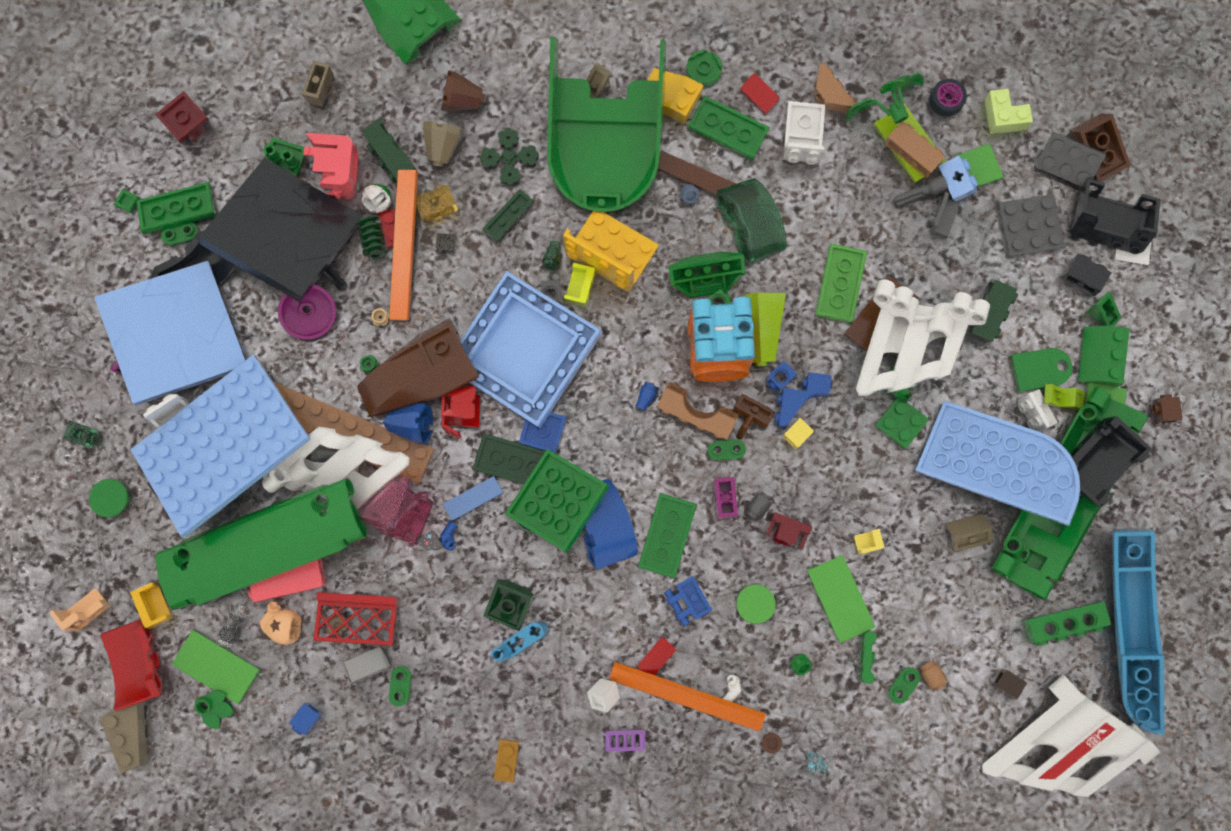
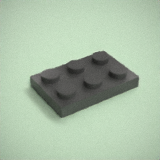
[1035,131,1106,186]

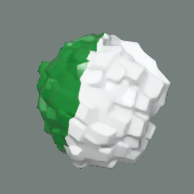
[362,184,391,213]

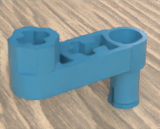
[491,621,549,661]

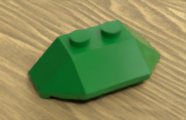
[668,251,746,297]

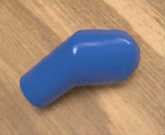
[440,521,458,550]

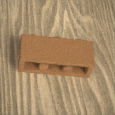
[884,121,946,179]

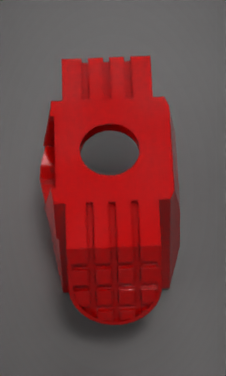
[441,386,481,439]

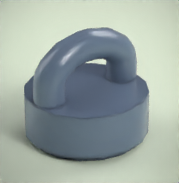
[679,184,700,204]

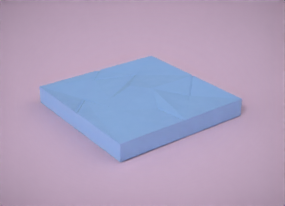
[94,261,245,406]
[460,271,603,428]

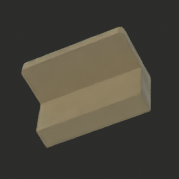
[946,514,992,552]

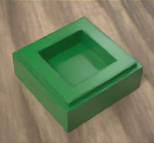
[113,188,141,214]

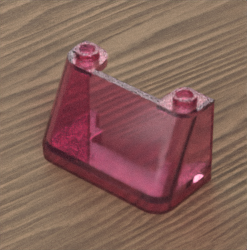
[358,475,434,545]

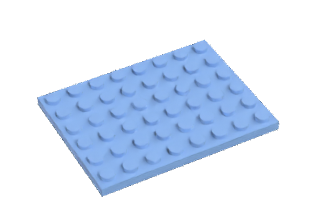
[131,355,311,538]

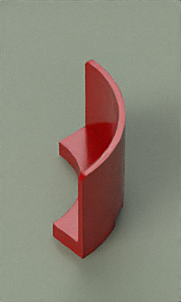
[100,619,162,711]

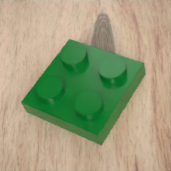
[875,397,929,450]

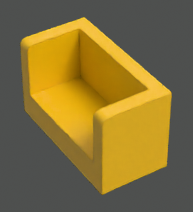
[130,582,173,629]

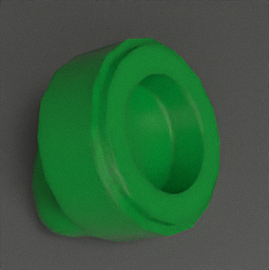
[790,654,812,676]

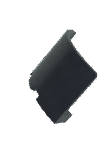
[150,231,236,286]

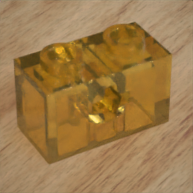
[416,184,458,224]

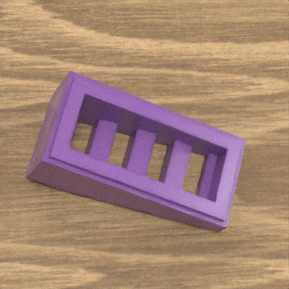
[605,730,646,752]

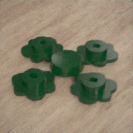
[479,128,539,185]

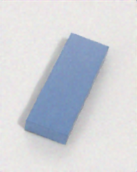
[443,476,503,521]

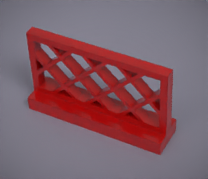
[313,592,399,646]

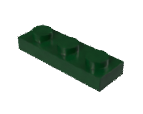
[482,189,534,243]

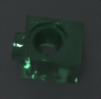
[62,421,98,448]

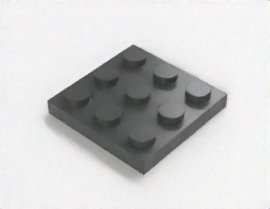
[997,194,1066,258]

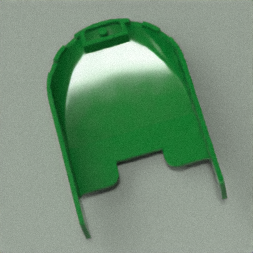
[547,37,666,212]

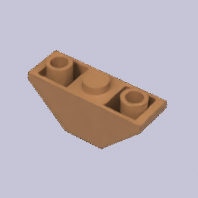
[814,62,855,113]

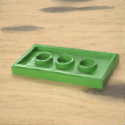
[815,243,867,324]
[807,555,876,643]
[171,630,261,704]

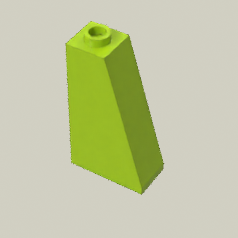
[745,293,786,366]

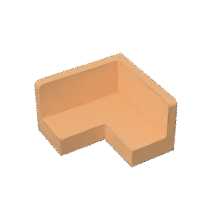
[49,589,110,631]

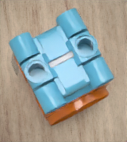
[688,297,755,382]

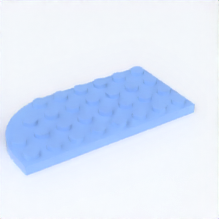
[916,401,1080,526]

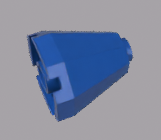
[384,403,434,444]

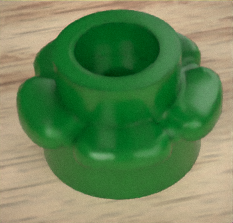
[360,355,378,374]

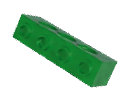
[1023,601,1111,646]

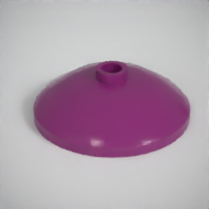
[278,284,336,340]

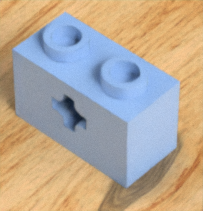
[939,155,978,201]

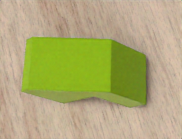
[1044,384,1085,410]

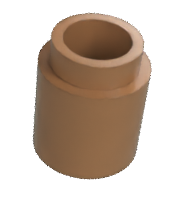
[920,660,948,691]

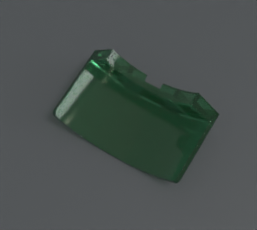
[717,178,787,261]

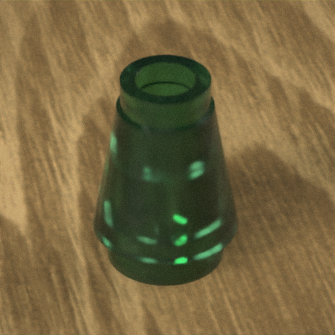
[542,241,561,270]

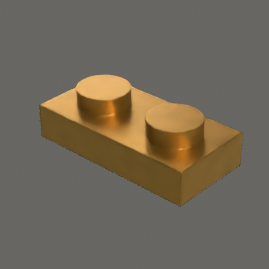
[494,739,520,783]

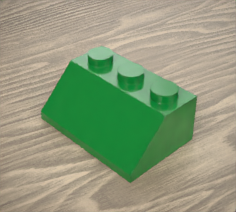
[1077,325,1130,387]

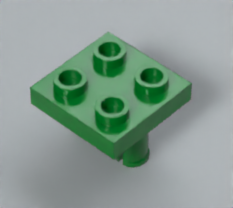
[263,137,306,177]

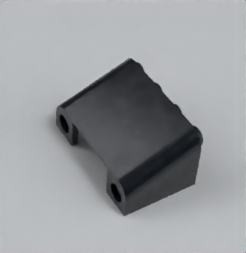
[1071,178,1161,254]

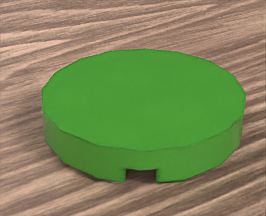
[736,584,776,624]

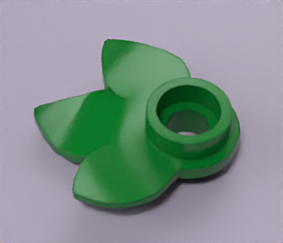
[194,690,234,729]

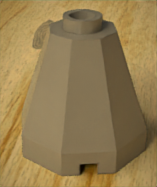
[423,121,463,167]

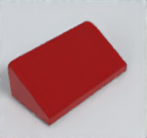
[740,73,780,114]
[636,637,677,675]

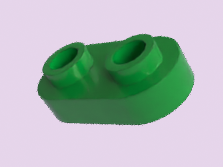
[161,222,200,247]
[707,440,746,461]
[389,666,412,706]
[888,667,920,704]

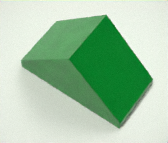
[1086,292,1121,326]

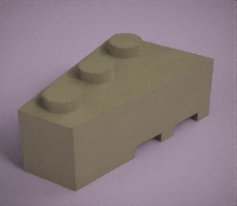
[99,701,148,774]

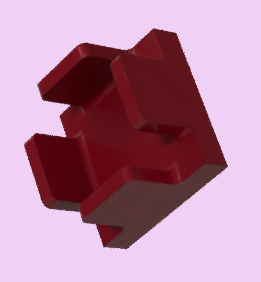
[155,91,209,143]
[764,512,812,551]

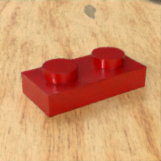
[378,208,396,249]

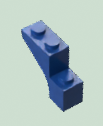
[774,372,832,429]

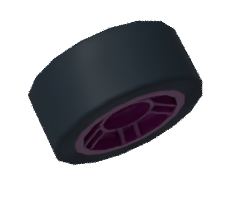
[929,79,967,117]

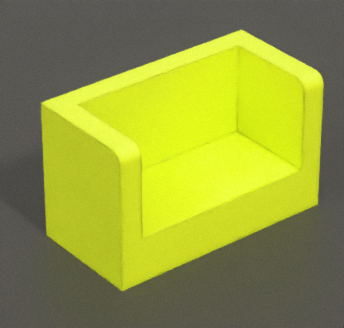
[564,263,596,308]

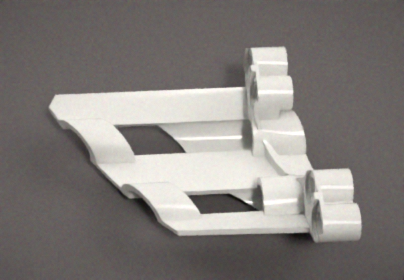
[856,280,990,396]
[262,427,409,512]

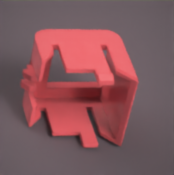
[304,133,359,201]

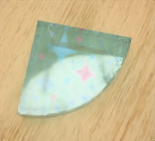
[807,751,829,772]

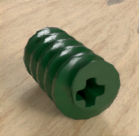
[357,216,387,258]

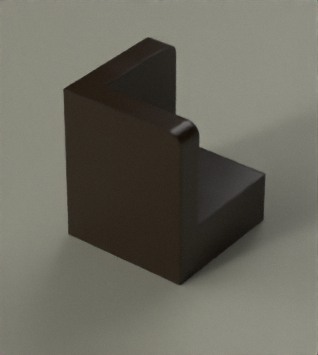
[992,669,1027,700]

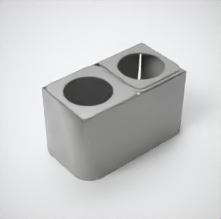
[344,647,391,683]

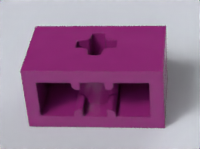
[713,477,738,520]

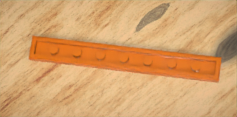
[389,170,418,321]
[609,662,766,731]

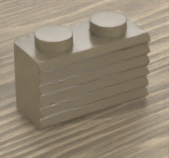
[302,61,334,107]

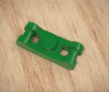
[859,631,877,684]

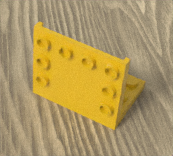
[563,211,659,293]

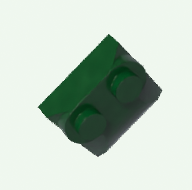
[483,579,534,631]

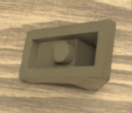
[586,63,612,98]

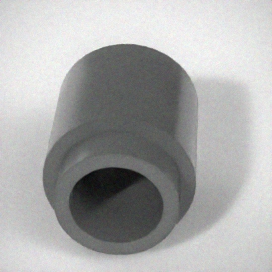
[745,492,772,521]

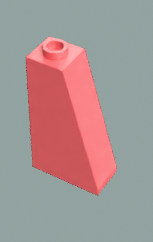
[248,558,327,603]

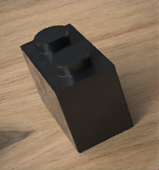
[1061,254,1112,296]

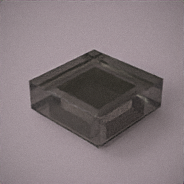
[435,233,456,254]

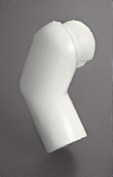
[722,675,741,702]

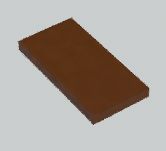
[844,276,920,352]

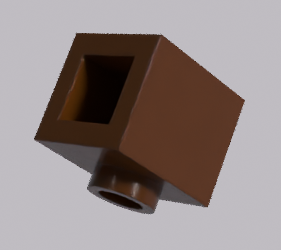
[1152,394,1182,424]

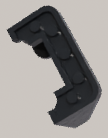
[1070,416,1152,507]

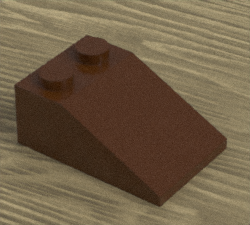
[1069,113,1131,182]

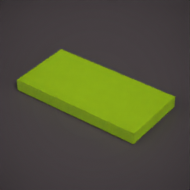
[873,104,946,184]

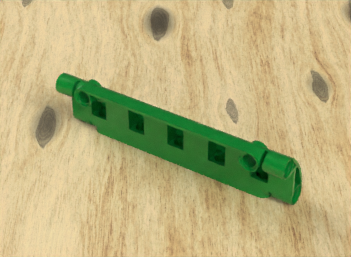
[992,387,1148,600]
[156,478,368,610]

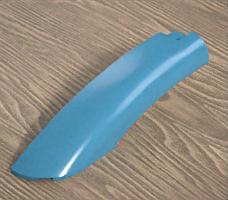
[1112,528,1165,735]

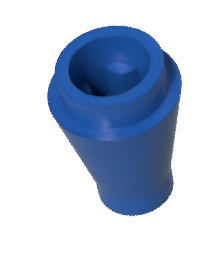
[635,381,659,411]

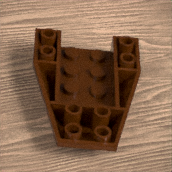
[357,318,479,417]

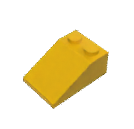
[647,68,703,124]

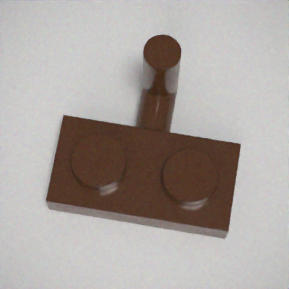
[733,393,776,439]

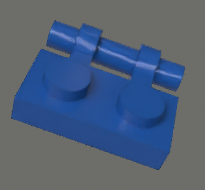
[664,576,712,627]

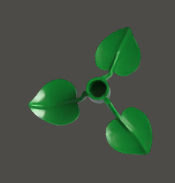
[846,73,924,124]

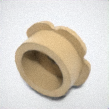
[371,308,389,326]

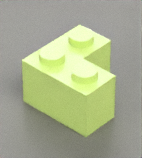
[984,89,1033,134]

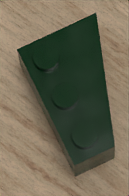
[361,118,416,183]
[969,279,1018,342]

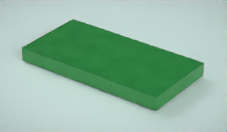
[687,95,770,160]
[136,182,216,235]
[638,493,697,579]

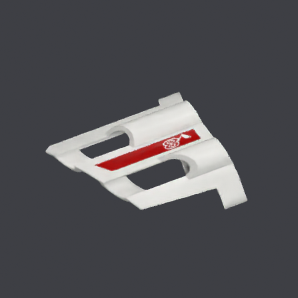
[982,674,1161,797]

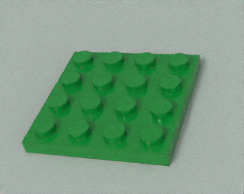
[505,449,610,553]

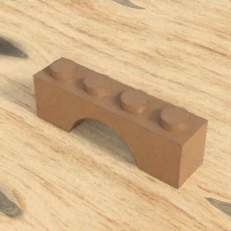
[657,382,739,439]

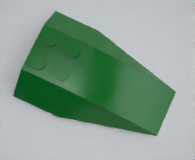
[363,0,462,66]

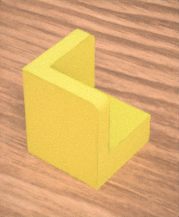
[782,418,814,450]
[854,529,885,555]

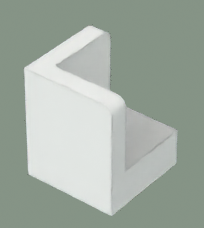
[587,679,620,712]

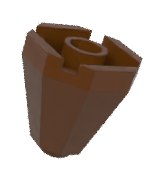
[441,70,486,112]

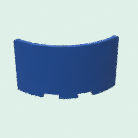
[583,479,638,570]

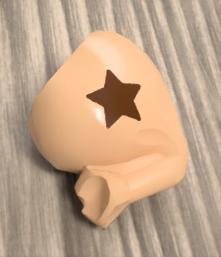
[260,602,302,645]

